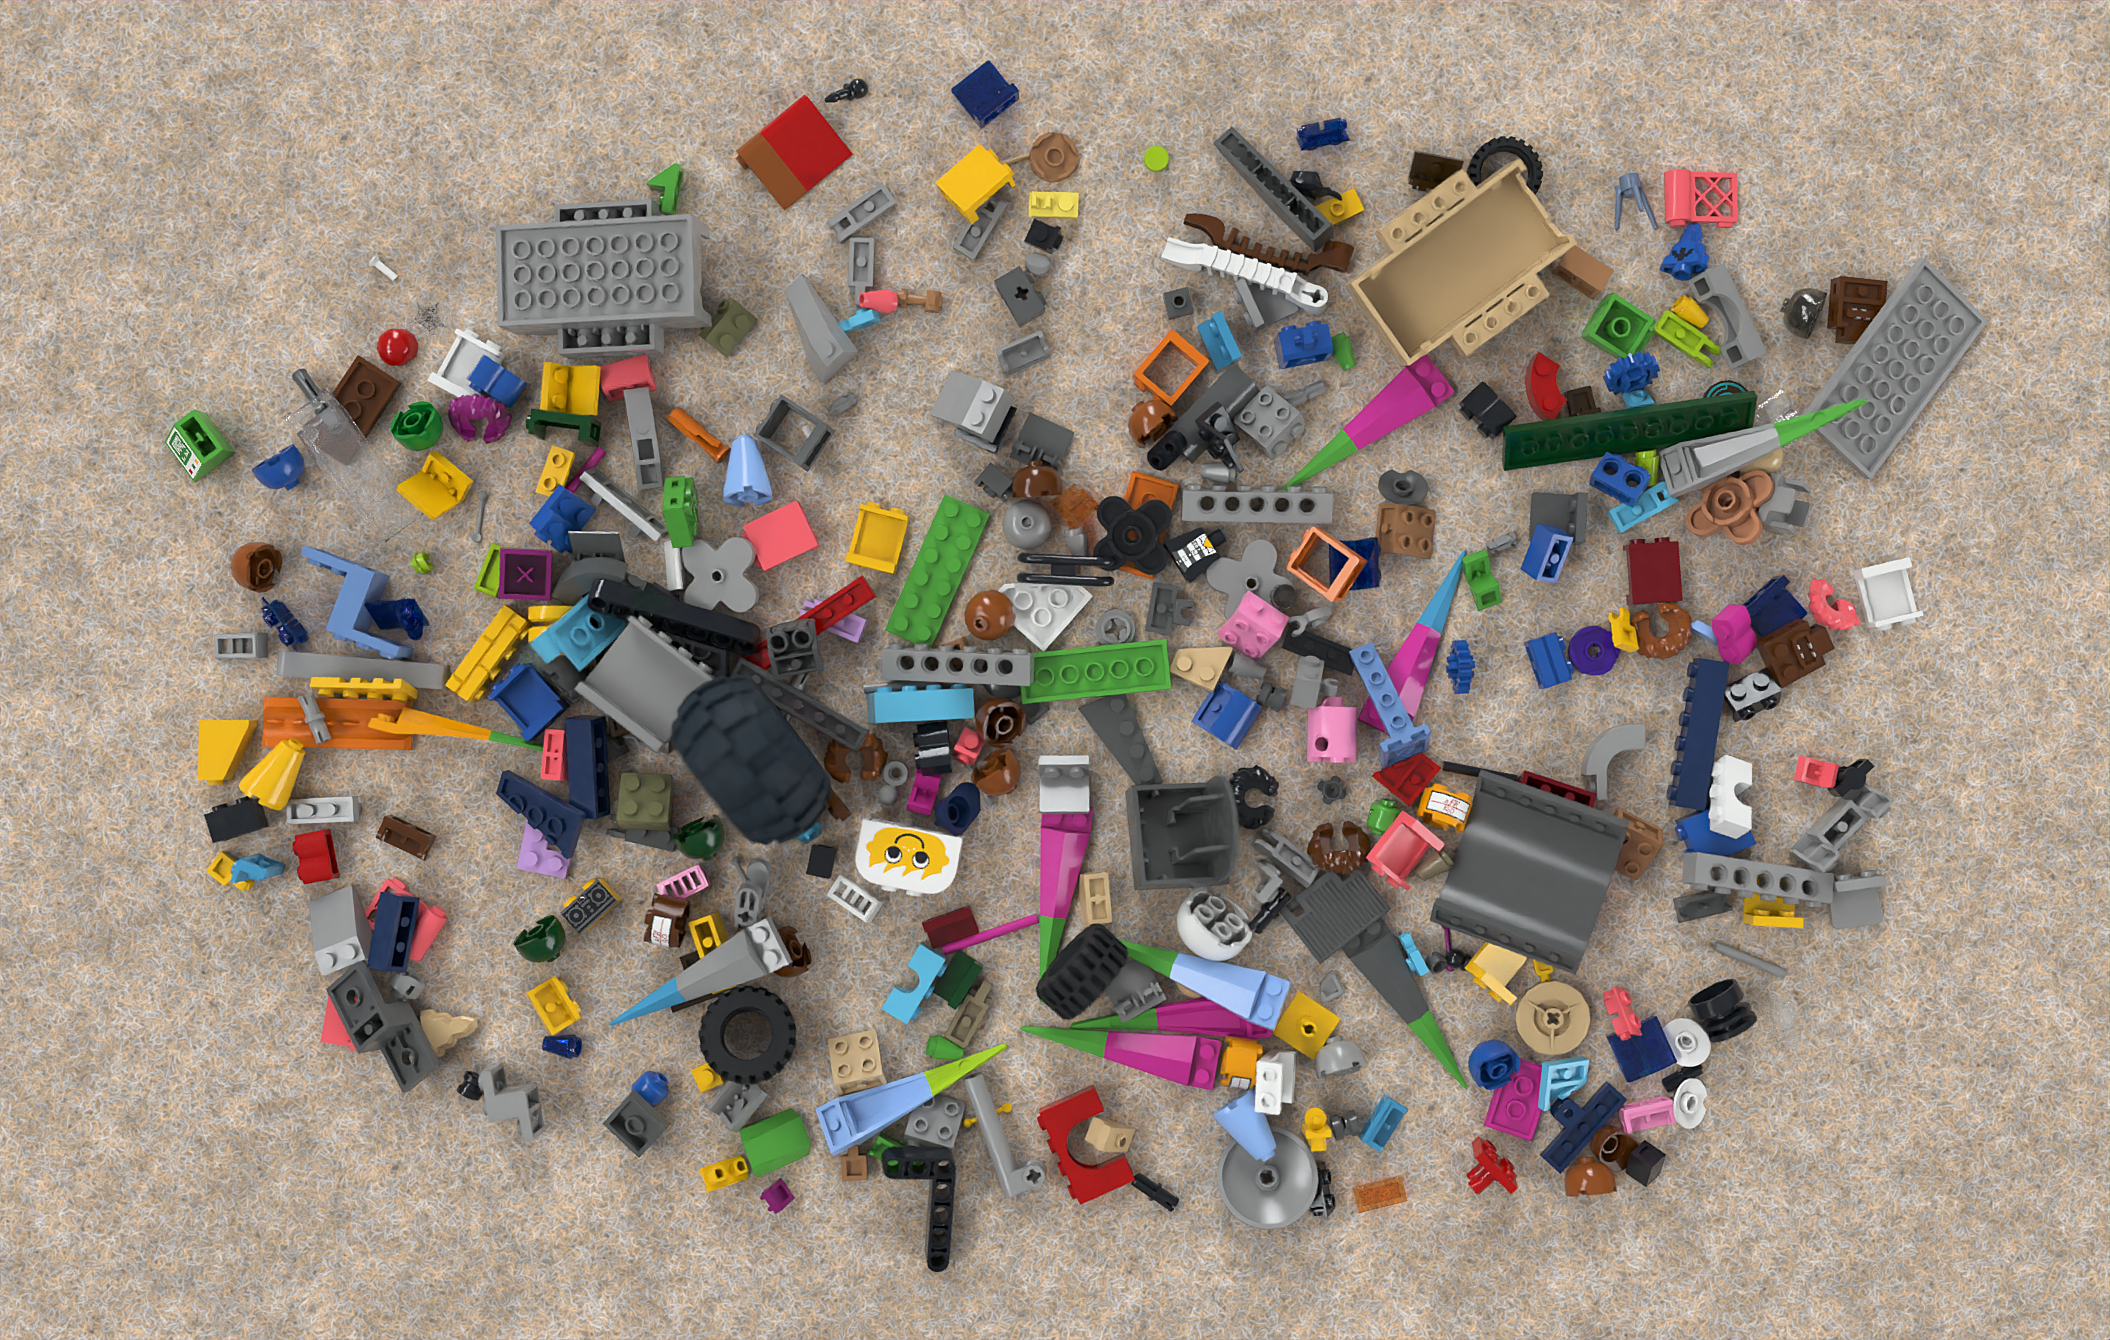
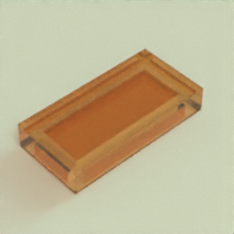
[1352,1175,1408,1213]

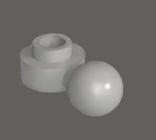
[878,760,909,805]

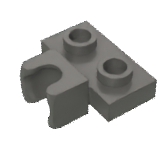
[1145,582,1194,635]

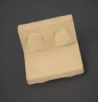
[828,1029,888,1096]

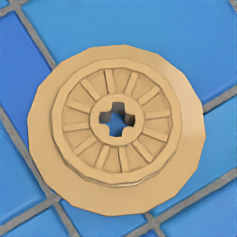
[1515,981,1590,1056]

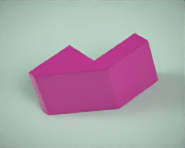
[906,769,942,817]

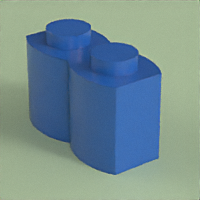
[466,354,527,408]

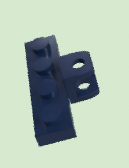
[1540,1081,1627,1174]

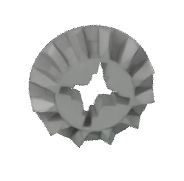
[1096,610,1135,645]

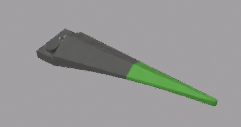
[1342,917,1467,1089]

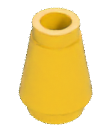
[1671,294,1710,329]

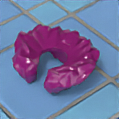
[448,394,512,444]

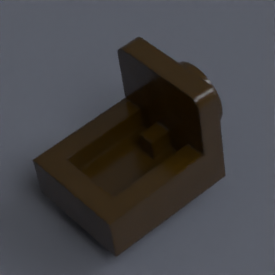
[1564,385,1601,417]

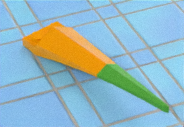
[368,707,544,751]

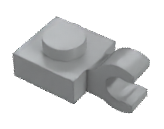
[1287,605,1332,637]

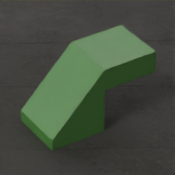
[1461,549,1502,611]

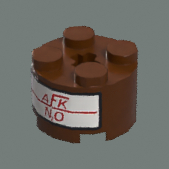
[644,893,691,948]

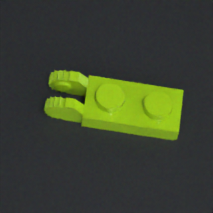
[1654,310,1721,368]

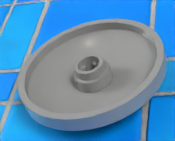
[1217,1126,1318,1230]

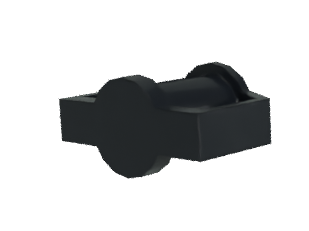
[1827,759,1875,797]

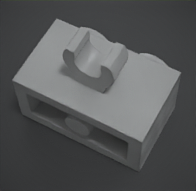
[1290,656,1339,709]

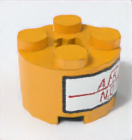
[1416,783,1473,833]
[1220,1035,1262,1090]

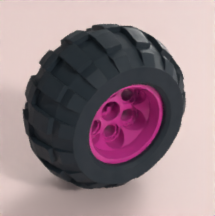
[671,675,831,845]

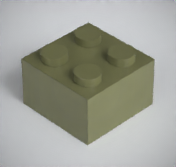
[616,772,675,831]

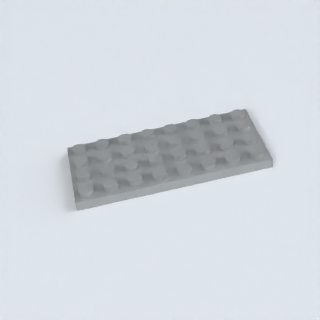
[1803,258,1988,479]

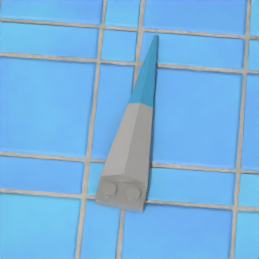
[609,916,792,1026]

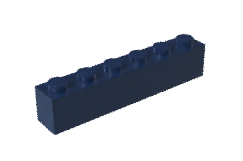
[1666,658,1730,811]

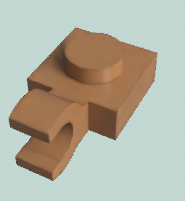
[841,1144,868,1181]

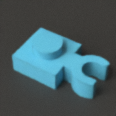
[838,308,882,334]
[1398,932,1429,976]

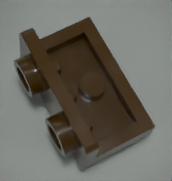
[1408,150,1464,191]

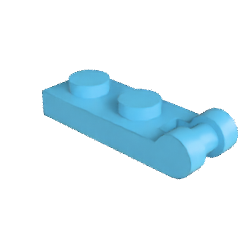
[1607,480,1680,533]

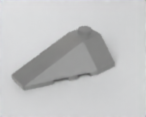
[785,274,858,383]

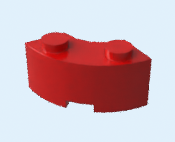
[1525,352,1567,421]

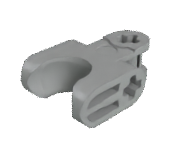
[734,858,772,930]

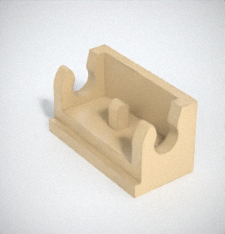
[1078,872,1112,925]

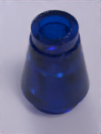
[542,1034,582,1059]

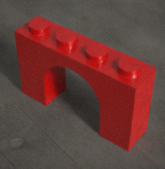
[1037,1084,1135,1205]

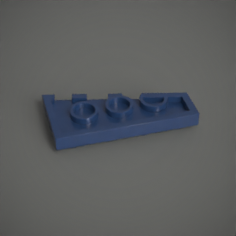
[496,770,586,859]

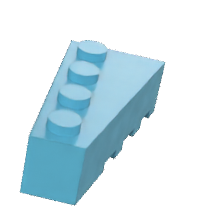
[867,684,975,723]

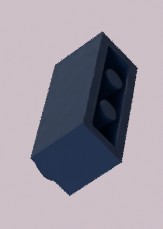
[367,892,420,973]

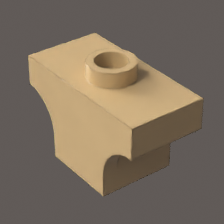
[1085,1116,1135,1153]

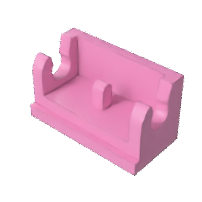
[1618,1096,1676,1134]

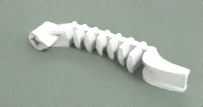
[1161,237,1328,316]

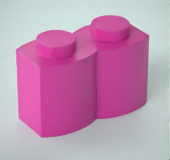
[1712,604,1757,664]

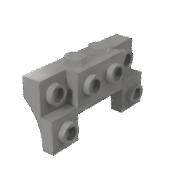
[1788,783,1895,873]

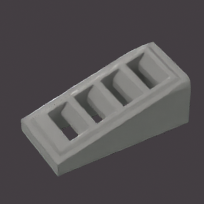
[214,633,268,659]

